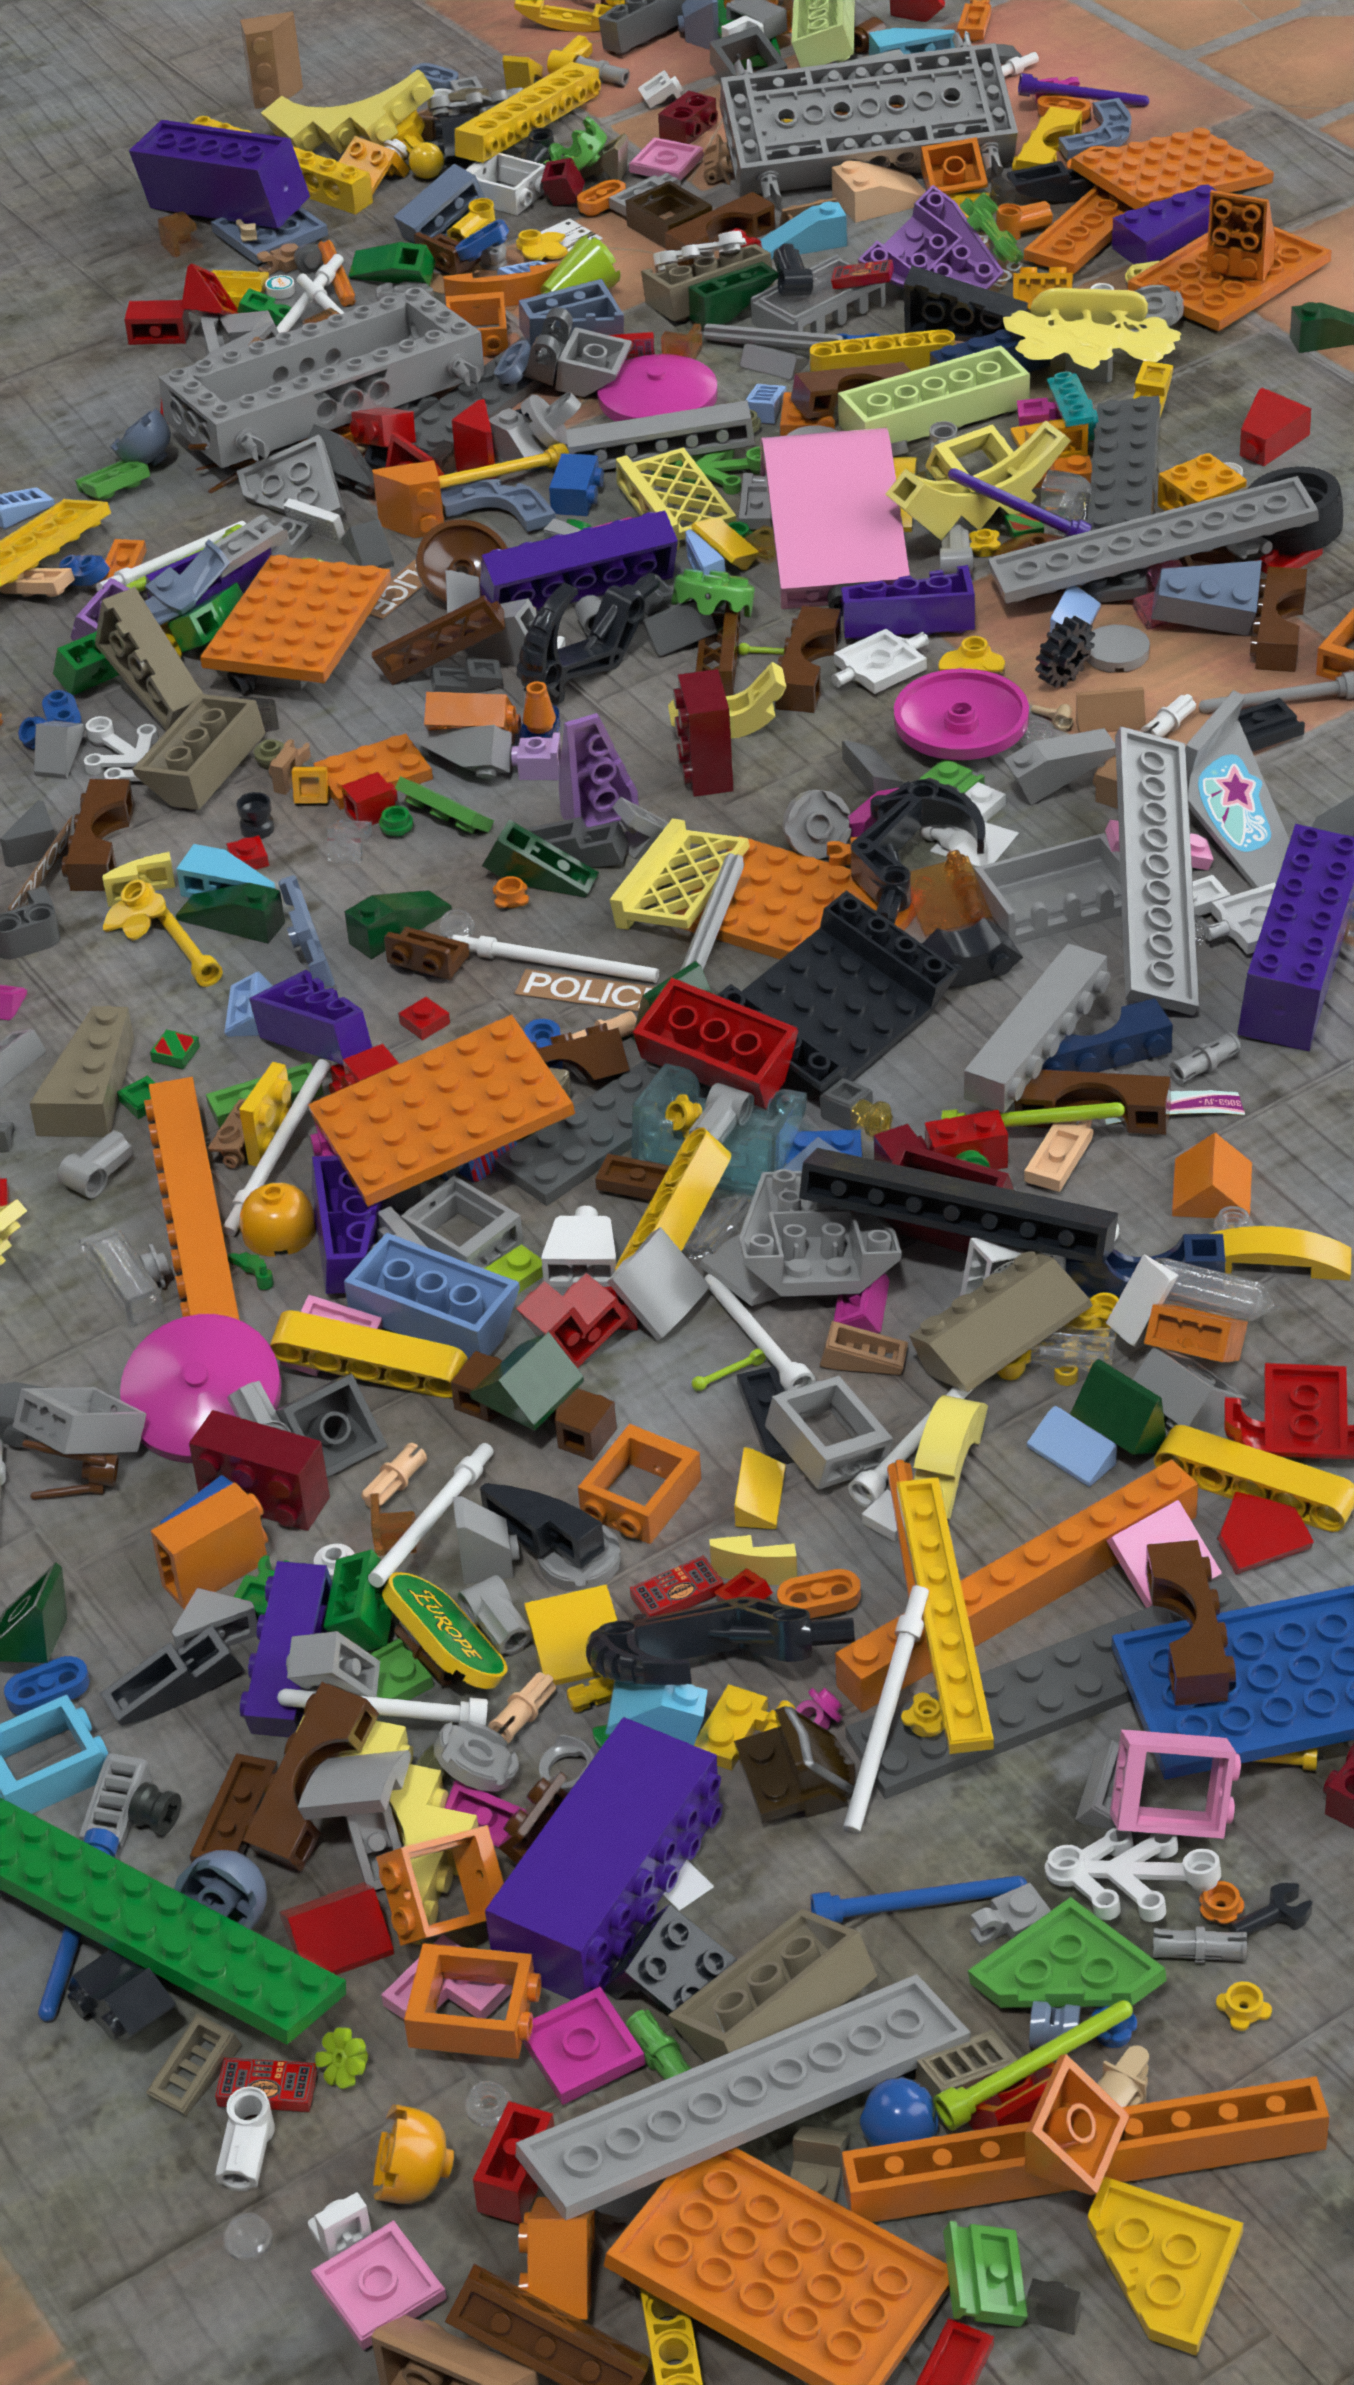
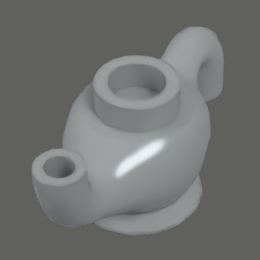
[479,243,507,270]

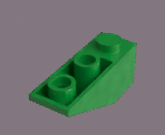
[348,242,436,286]
[167,582,243,652]

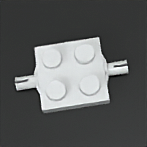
[831,629,929,694]
[1204,882,1276,954]

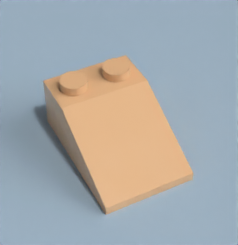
[832,160,926,223]

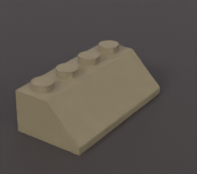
[132,694,266,810]
[909,1250,1093,1392]
[668,1909,877,2062]

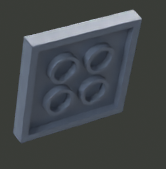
[211,207,328,264]

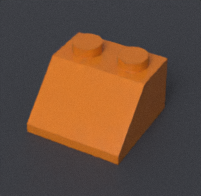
[921,137,988,194]
[372,460,444,538]

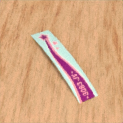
[1105,1090,1245,1125]

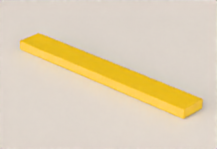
[897,1477,994,1754]

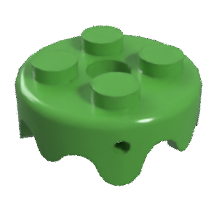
[543,116,607,170]
[671,569,755,618]

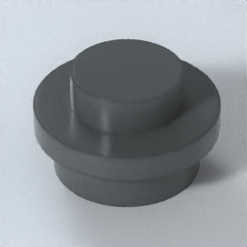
[294,244,322,273]

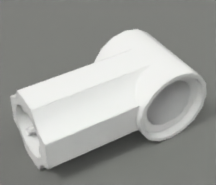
[215,2086,275,2192]

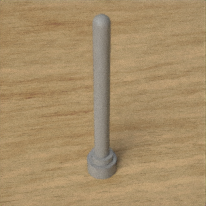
[1199,671,1354,713]

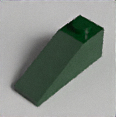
[688,262,778,328]
[1290,302,1354,353]
[482,819,599,898]
[176,883,285,944]
[344,890,452,960]

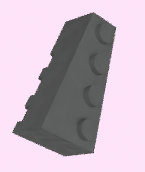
[598,0,686,55]

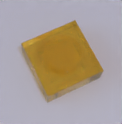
[744,525,776,561]

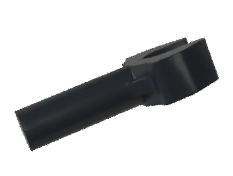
[1229,1883,1313,1935]

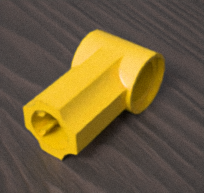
[547,35,593,74]
[447,198,496,242]

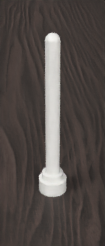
[704,1274,816,1391]
[848,1387,973,1508]
[277,1689,488,1726]

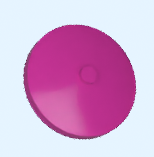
[597,354,718,422]
[894,668,1029,760]
[120,1314,282,1463]

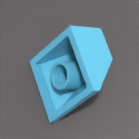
[605,1680,707,1745]

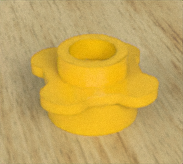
[969,529,1001,557]
[665,1094,702,1138]
[1070,1298,1111,1330]
[901,1692,944,1737]
[1216,1981,1272,2031]

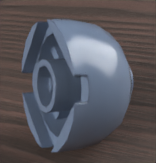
[110,407,171,466]
[174,1850,267,1930]

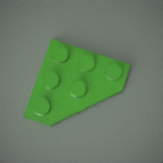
[968,1897,1167,2008]

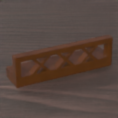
[372,595,505,685]
[695,600,741,696]
[445,2263,650,2385]

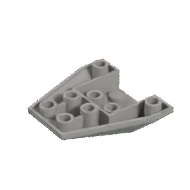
[739,1169,902,1296]

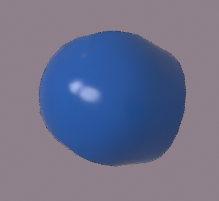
[860,2077,938,2147]

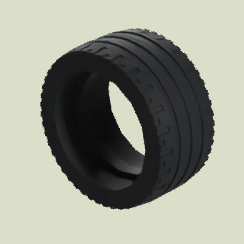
[1248,466,1344,555]

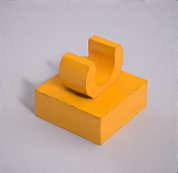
[292,767,329,804]

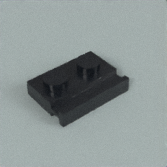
[1238,698,1305,752]

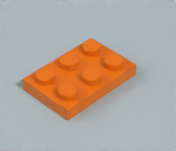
[313,733,433,810]

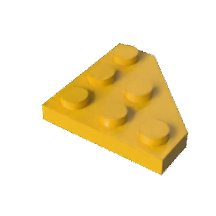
[1087,2176,1244,2356]

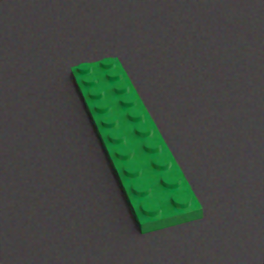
[0,1797,346,2045]

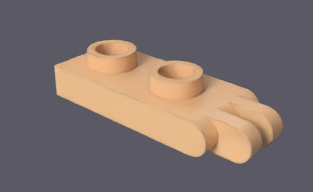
[0,568,75,597]
[1024,1120,1093,1192]

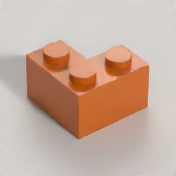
[518,2197,595,2319]

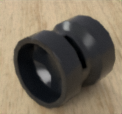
[236,792,274,839]

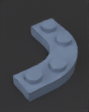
[1058,98,1131,161]
[441,479,556,532]

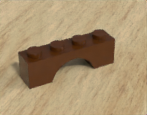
[665,192,775,266]
[791,362,911,419]
[1250,566,1308,672]
[775,606,841,713]
[62,779,134,891]
[531,1023,630,1081]
[1014,1070,1171,1135]
[451,1351,617,1461]
[1145,1540,1236,1706]
[242,1682,379,1873]

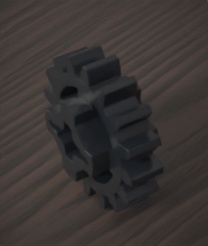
[1035,615,1095,688]

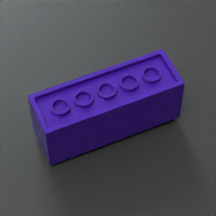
[129,120,310,228]
[1237,824,1354,1051]
[485,1717,723,2000]

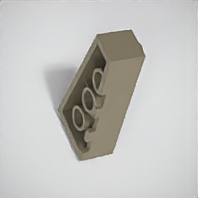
[29,1006,134,1137]

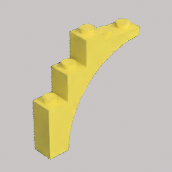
[261,69,435,154]
[885,420,1071,541]
[296,1715,479,1945]

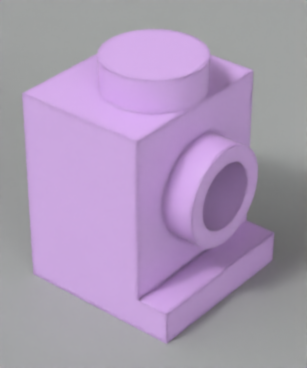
[511,733,562,780]

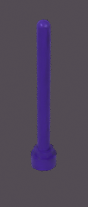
[1018,73,1149,107]
[948,468,1092,537]

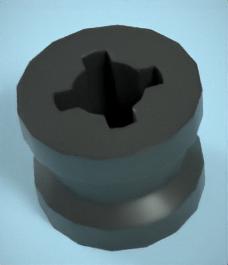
[128,1782,182,1835]

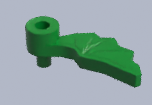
[227,1252,274,1290]

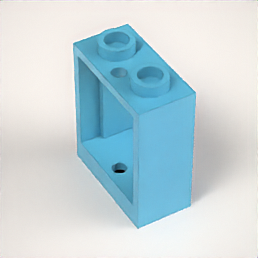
[0,1694,108,1814]

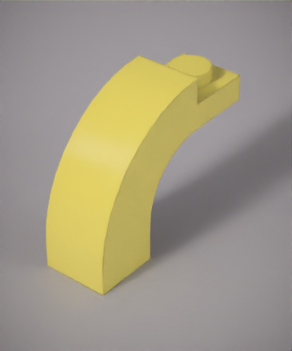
[668,662,786,738]
[913,1395,988,1519]

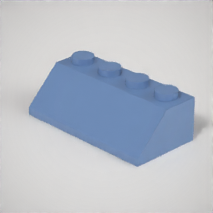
[344,1233,520,1359]

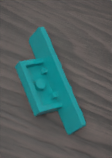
[1047,372,1099,441]

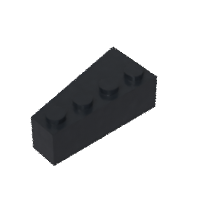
[904,265,1028,342]

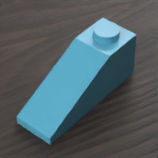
[869,28,956,56]
[760,202,847,260]
[176,844,275,898]

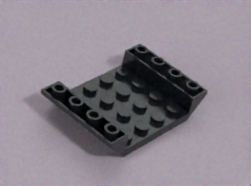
[717,890,959,1092]

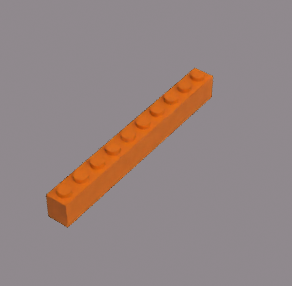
[144,1076,239,1320]
[835,1459,1198,1713]
[842,2076,1330,2222]

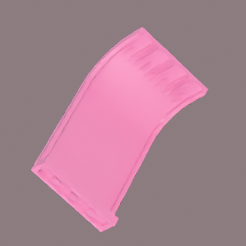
[760,428,910,609]

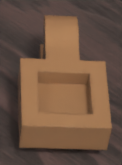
[257,243,299,275]
[269,739,311,795]

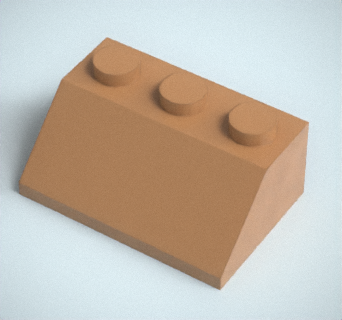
[240,11,303,109]
[371,2315,539,2385]

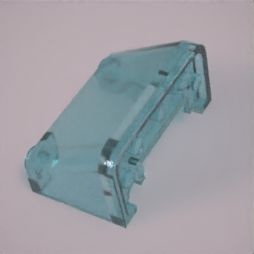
[631,1063,807,1197]

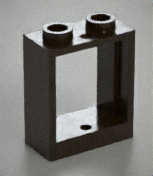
[625,180,713,248]

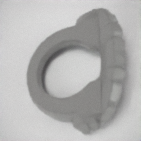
[539,1734,597,1793]

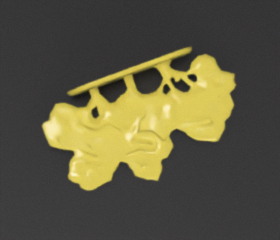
[1003,288,1181,370]

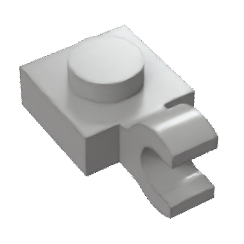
[970,1883,1051,1946]

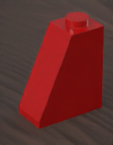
[1239,387,1312,466]

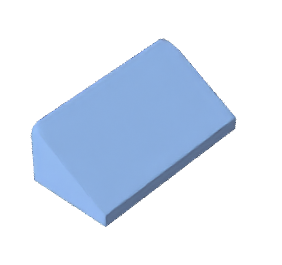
[1050,585,1101,633]
[224,971,272,1037]
[1027,1406,1117,1487]

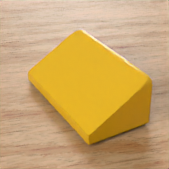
[691,518,759,571]
[734,1447,786,1529]

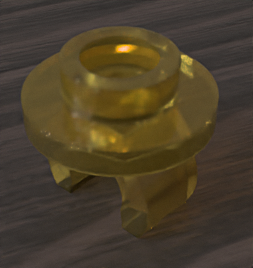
[852,1099,893,1138]

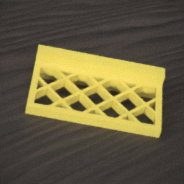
[616,447,736,550]
[609,819,750,930]

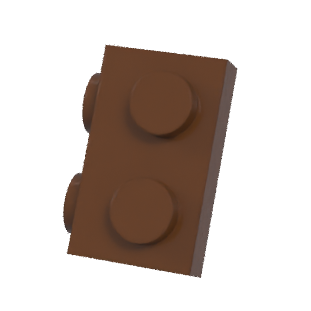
[414,232,481,275]
[384,927,470,980]
[498,1771,568,1864]

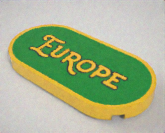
[382,1572,508,1689]

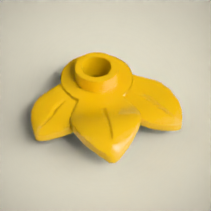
[516,229,568,261]
[938,636,1005,672]
[103,880,166,941]

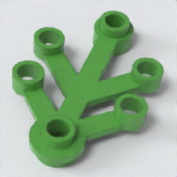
[960,193,1024,264]
[652,447,760,498]

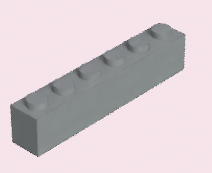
[566,400,755,470]
[964,943,1110,1113]

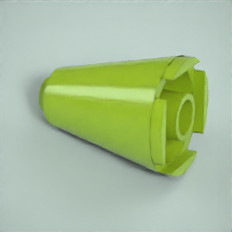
[540,234,621,294]

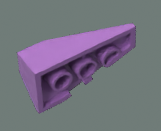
[558,713,639,827]

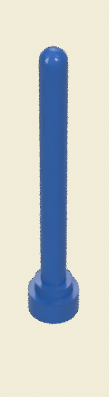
[38,1828,119,2022]
[810,1876,1027,1923]

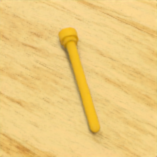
[439,443,569,489]
[155,892,223,987]

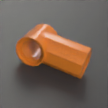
[996,201,1053,240]

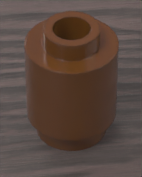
[854,17,886,52]

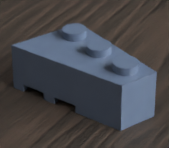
[394,164,485,244]
[519,279,624,346]
[1151,560,1262,636]

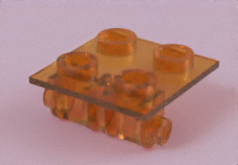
[910,850,992,936]

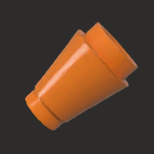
[523,681,556,734]

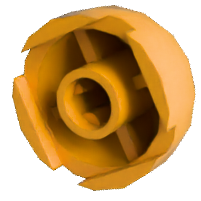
[239,1183,316,1257]
[373,2104,454,2204]

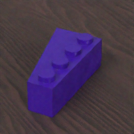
[1112,184,1217,264]
[249,969,372,1065]
[311,1155,383,1294]
[239,1561,332,1737]

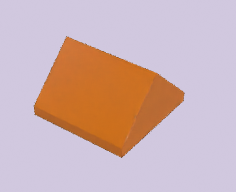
[1172,1132,1252,1220]
[1025,2054,1130,2195]

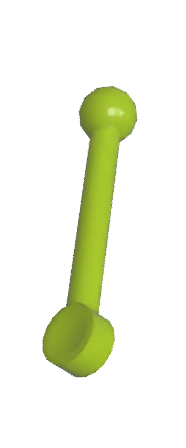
[738,643,784,656]
[691,1349,766,1391]

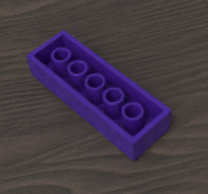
[480,510,678,612]

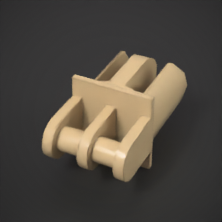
[1097,2046,1149,2107]

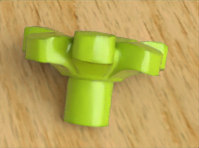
[315,2027,368,2089]

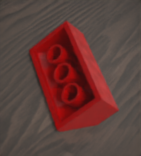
[633,977,798,1109]

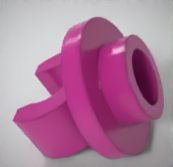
[796,1687,843,1730]

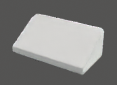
[1106,1254,1179,1347]

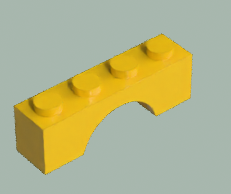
[1012,107,1082,171]

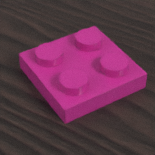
[522,1987,645,2105]

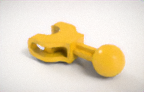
[382,109,444,179]

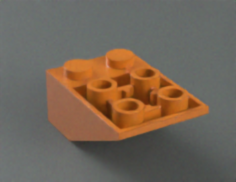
[1206,190,1275,281]

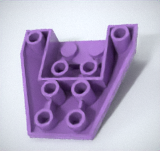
[858,185,1004,290]

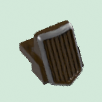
[734,1706,855,1823]

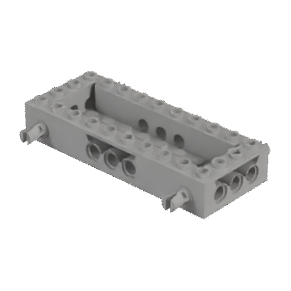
[720,31,1018,205]
[158,287,485,468]

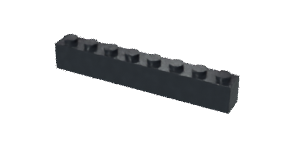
[799,1148,1119,1265]

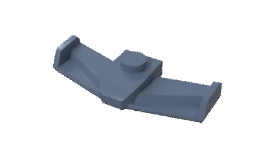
[144,539,230,625]
[278,875,335,987]

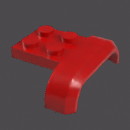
[1224,1363,1354,1459]

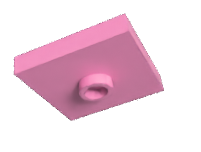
[629,137,704,181]
[1107,1500,1222,1608]
[311,2220,447,2350]

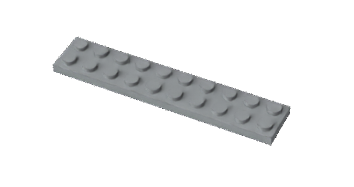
[988,476,1319,604]
[1115,726,1199,1015]
[515,1974,971,2221]

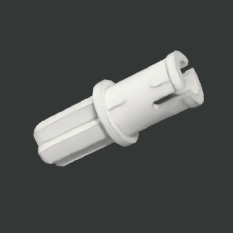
[1140,694,1196,737]

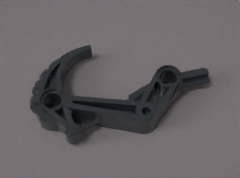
[516,573,660,705]
[851,778,986,924]
[585,1597,855,1685]

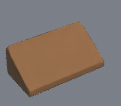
[1075,687,1146,733]

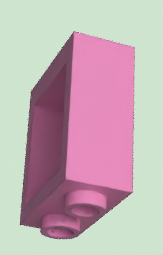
[1109,1729,1241,1839]

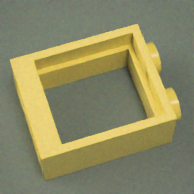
[925,424,1013,481]

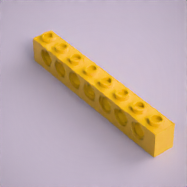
[455,62,601,163]
[190,116,373,215]

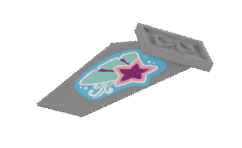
[1185,690,1290,889]

